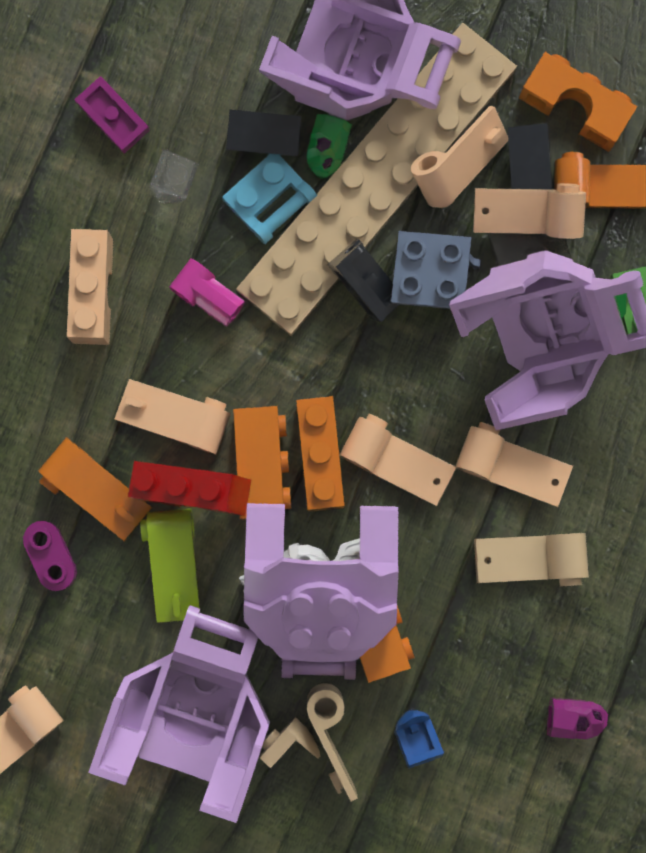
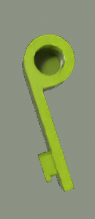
[140,509,200,623]

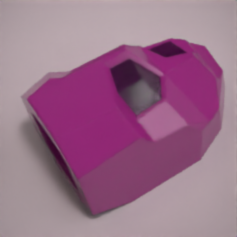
[547,698,608,739]

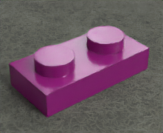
[74,76,150,154]

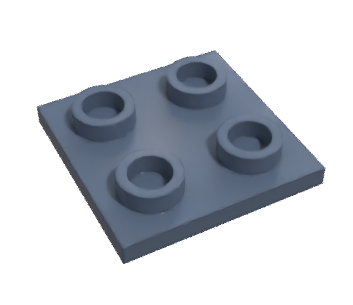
[391,231,481,309]

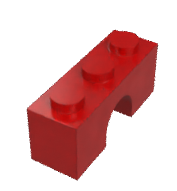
[128,461,251,516]

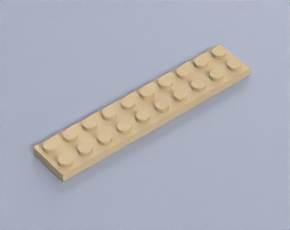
[236,23,517,336]

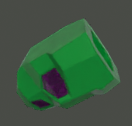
[307,114,352,179]

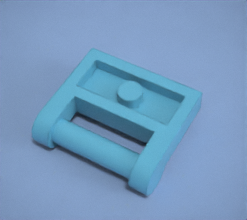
[222,154,317,244]

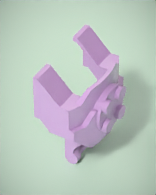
[259,0,461,121]
[449,250,646,430]
[244,503,399,680]
[88,605,270,823]

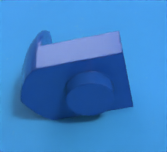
[394,710,444,769]

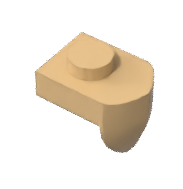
[260,717,320,768]

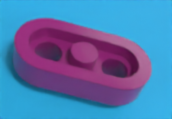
[23,521,77,591]

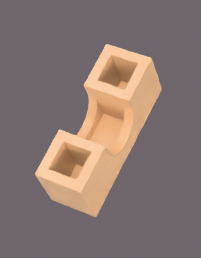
[67,229,113,345]

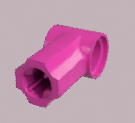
[169,258,245,327]

